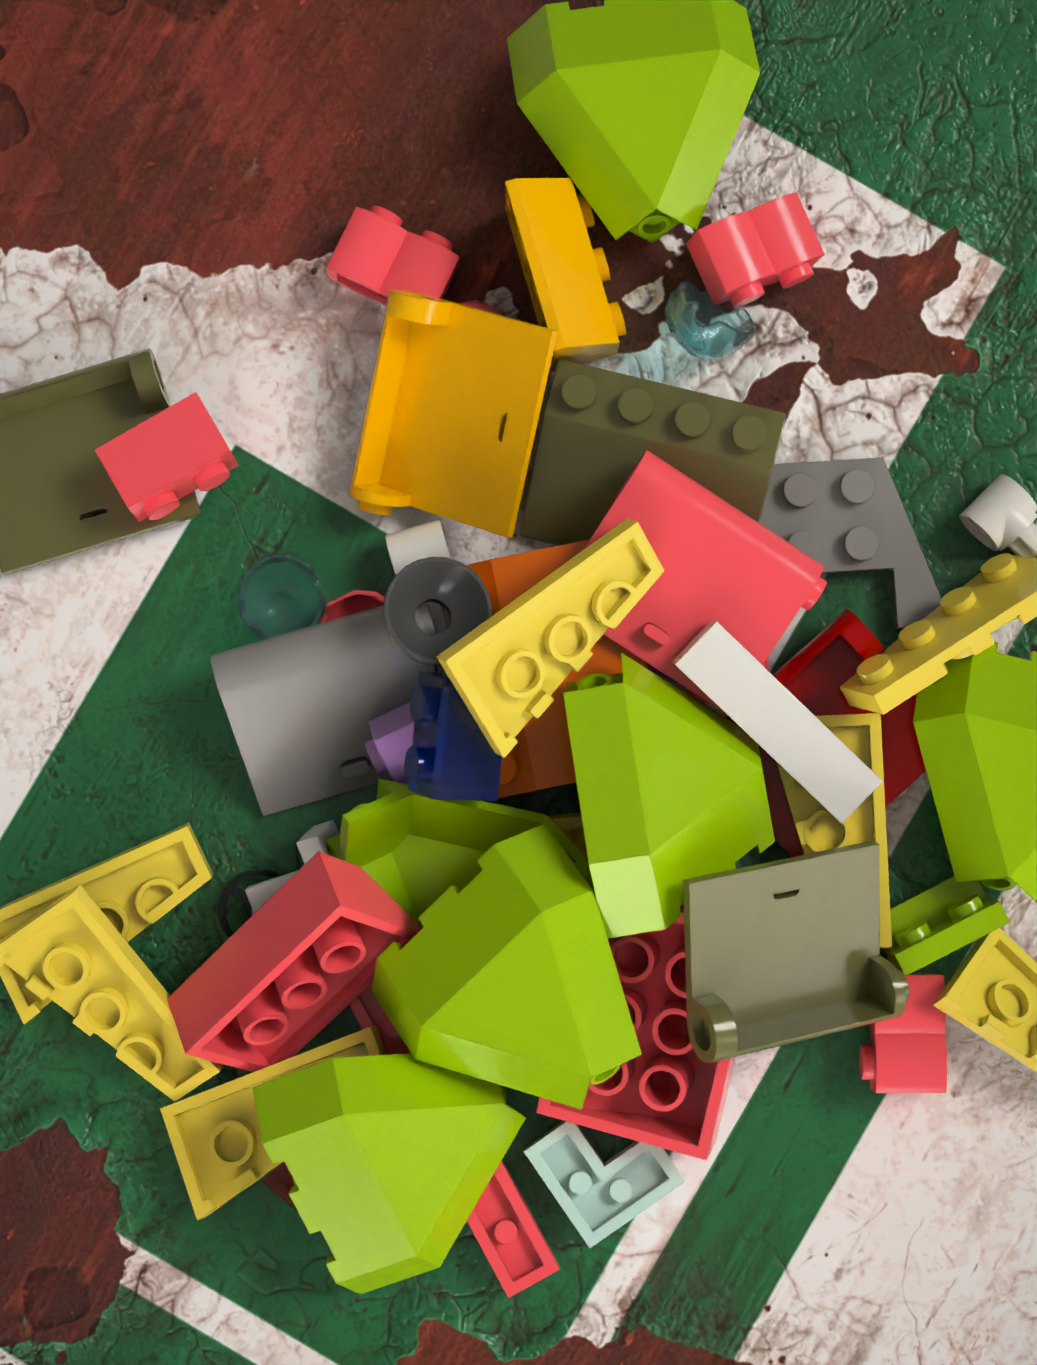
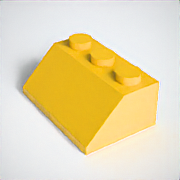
[505,178,626,372]

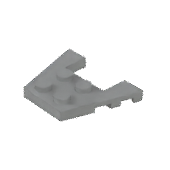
[760,457,941,629]

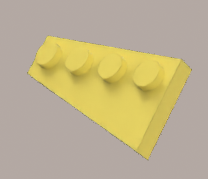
[436,519,665,758]
[840,553,1037,715]
[776,713,892,948]
[0,822,213,1024]
[0,884,223,1102]
[933,928,1037,1072]
[160,1026,387,1220]

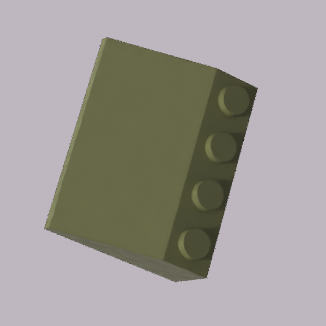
[520,359,786,546]

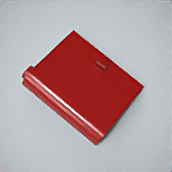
[725,608,926,857]

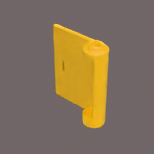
[349,289,558,538]

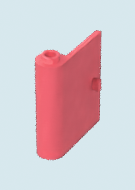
[583,450,827,713]

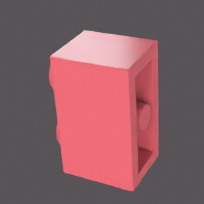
[95,392,239,522]

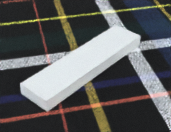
[672,619,883,824]

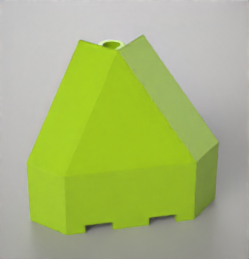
[507,0,761,243]
[913,642,1037,903]
[563,653,775,939]
[325,778,595,929]
[371,823,642,1110]
[252,1053,526,1294]

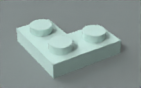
[523,1121,686,1248]

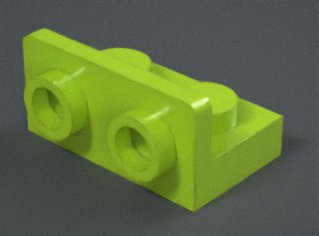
[882,875,1010,976]

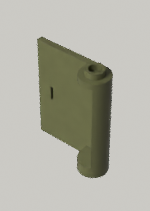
[0,348,202,575]
[683,841,909,1063]

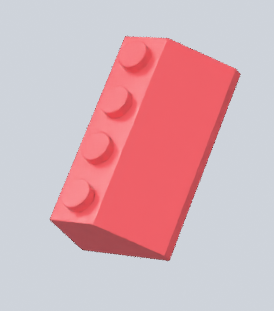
[167,851,421,1072]

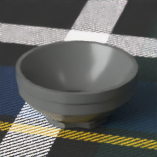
[383,557,492,666]

